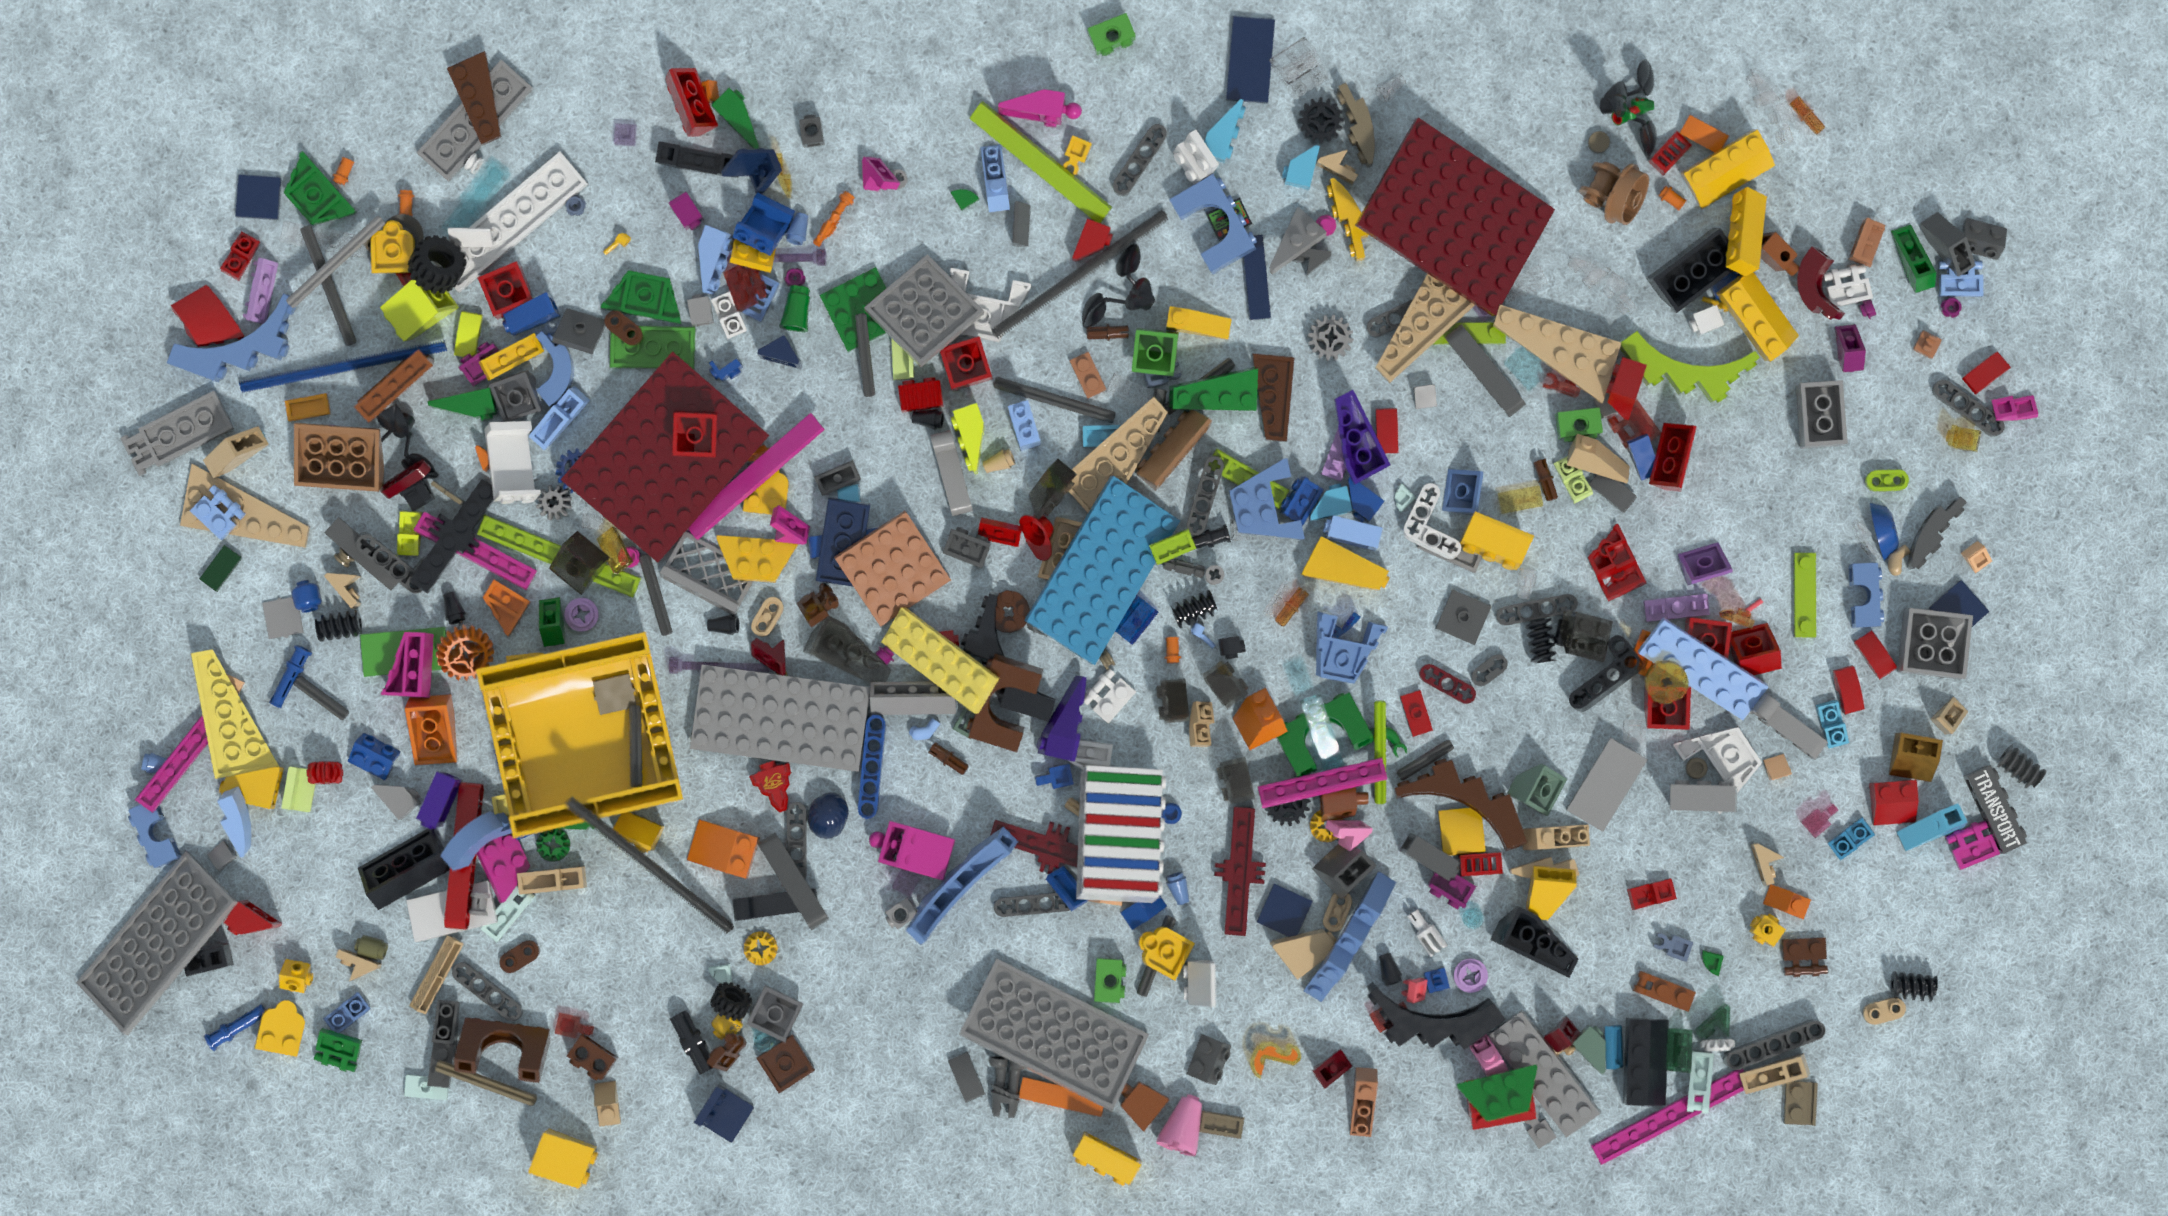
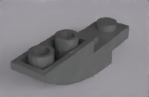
[1907,497,1967,570]
[427,1000,459,1088]

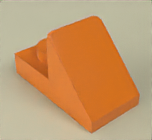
[1763,884,1811,919]

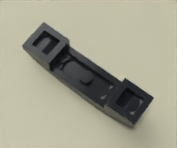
[655,141,739,178]

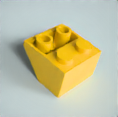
[612,812,664,853]

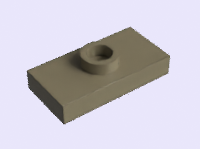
[1199,1110,1244,1139]

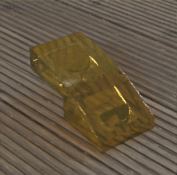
[776,153,792,198]

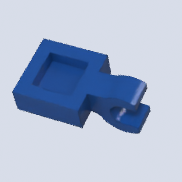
[1035,764,1074,789]

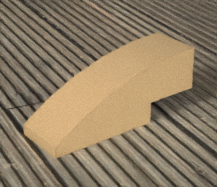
[1509,857,1579,878]
[517,866,587,895]

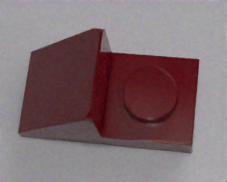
[751,638,786,676]
[1544,1016,1580,1053]
[1312,1049,1353,1089]

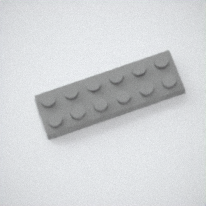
[416,60,533,182]
[1488,1010,1601,1138]

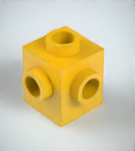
[1749,914,1786,947]
[279,959,314,993]

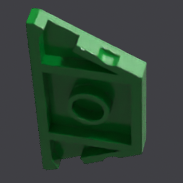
[284,151,357,225]
[601,270,682,324]
[1456,1064,1538,1122]

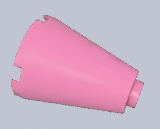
[1156,1094,1202,1157]

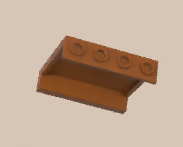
[354,346,435,423]

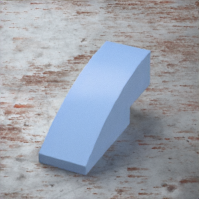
[529,386,590,450]
[217,787,252,858]

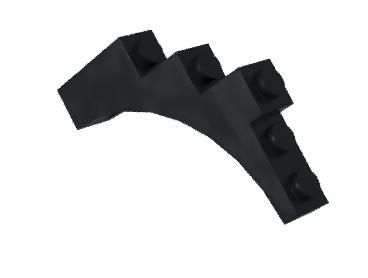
[961,591,1056,722]
[1366,982,1506,1050]

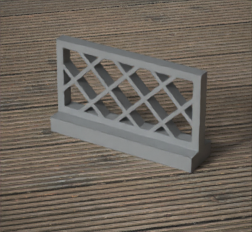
[660,531,754,616]

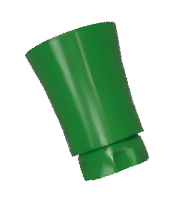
[779,285,810,332]

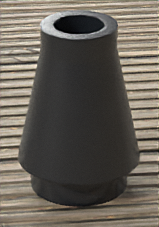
[912,409,944,430]
[443,592,466,625]
[707,614,740,635]
[1379,953,1402,986]

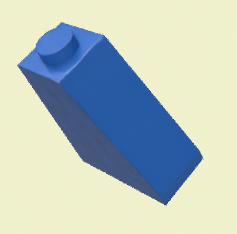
[502,292,561,336]

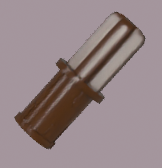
[1086,324,1129,341]
[1533,458,1558,501]
[928,742,969,775]

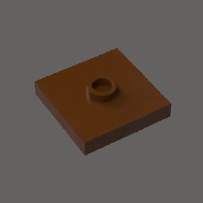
[756,1034,815,1093]

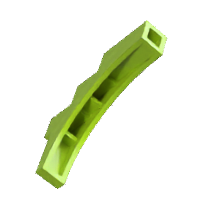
[1620,331,1760,403]

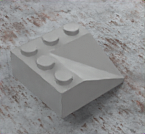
[1897,608,1973,680]

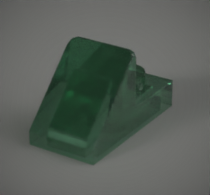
[1693,1003,1730,1039]

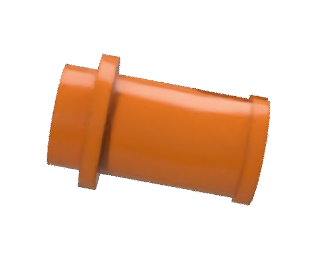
[332,157,355,185]
[1658,186,1687,211]
[397,190,415,216]
[1164,637,1181,663]

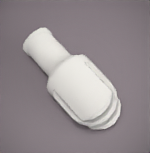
[1407,909,1448,957]

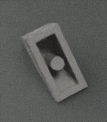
[371,785,421,820]

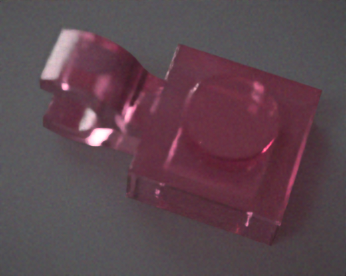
[1800,803,1838,838]

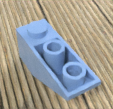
[980,144,1010,212]
[698,225,734,295]

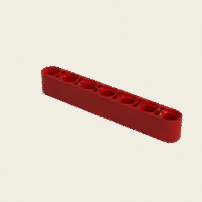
[444,782,484,930]

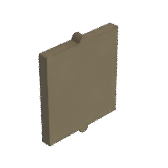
[431,481,465,505]
[592,673,636,715]

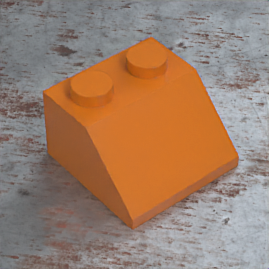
[1233,688,1288,750]

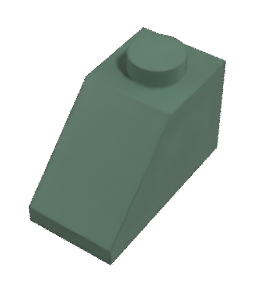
[1573,1025,1606,1075]

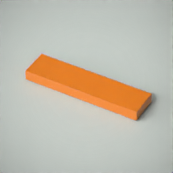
[1019,1077,1103,1117]

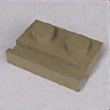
[1784,1081,1818,1126]

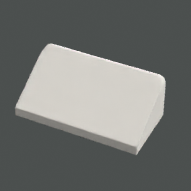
[448,227,494,247]

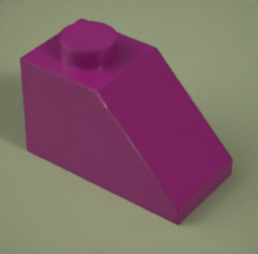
[668,192,704,230]
[1835,324,1866,372]

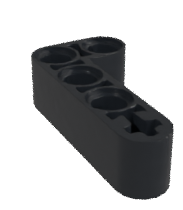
[1569,635,1643,712]
[732,888,818,921]

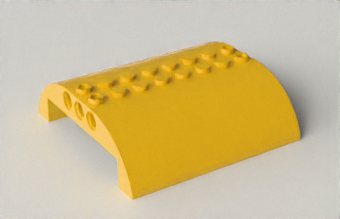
[476,632,683,838]

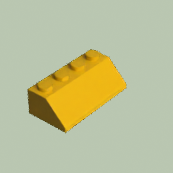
[1680,129,1775,209]
[1716,272,1799,362]

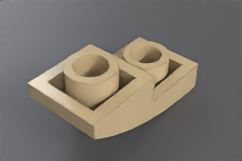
[1189,701,1214,747]

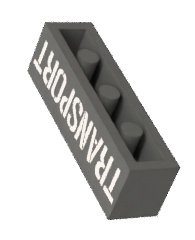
[1963,766,2027,854]

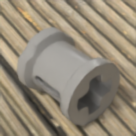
[1205,565,1224,585]
[468,892,490,916]

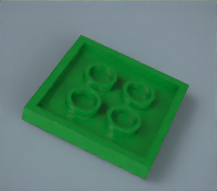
[819,267,887,352]

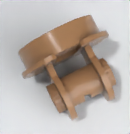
[1579,162,1649,225]

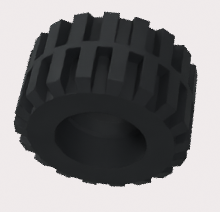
[408,235,467,294]

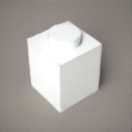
[1689,305,1724,336]

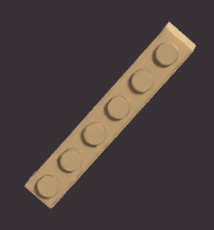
[409,935,464,1014]

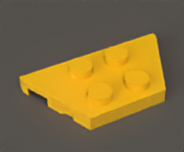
[716,535,798,583]

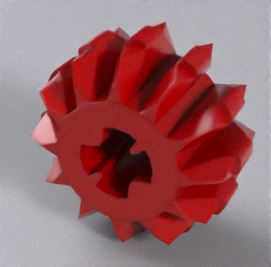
[306,761,343,785]

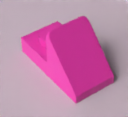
[862,157,900,191]
[770,505,810,545]

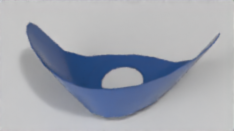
[1870,503,1899,561]

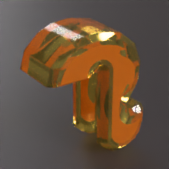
[1250,1040,1301,1079]

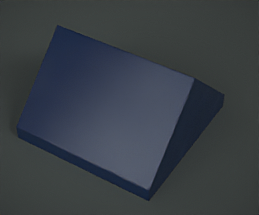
[757,335,802,369]

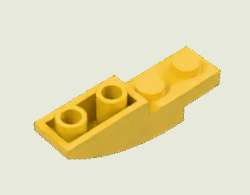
[1326,178,1369,262]

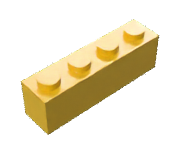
[1726,187,1767,277]

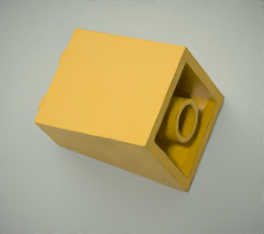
[528,1128,598,1189]

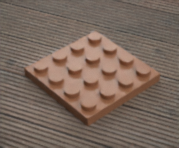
[834,510,951,627]

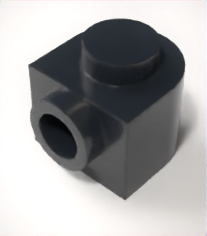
[1218,636,1246,659]

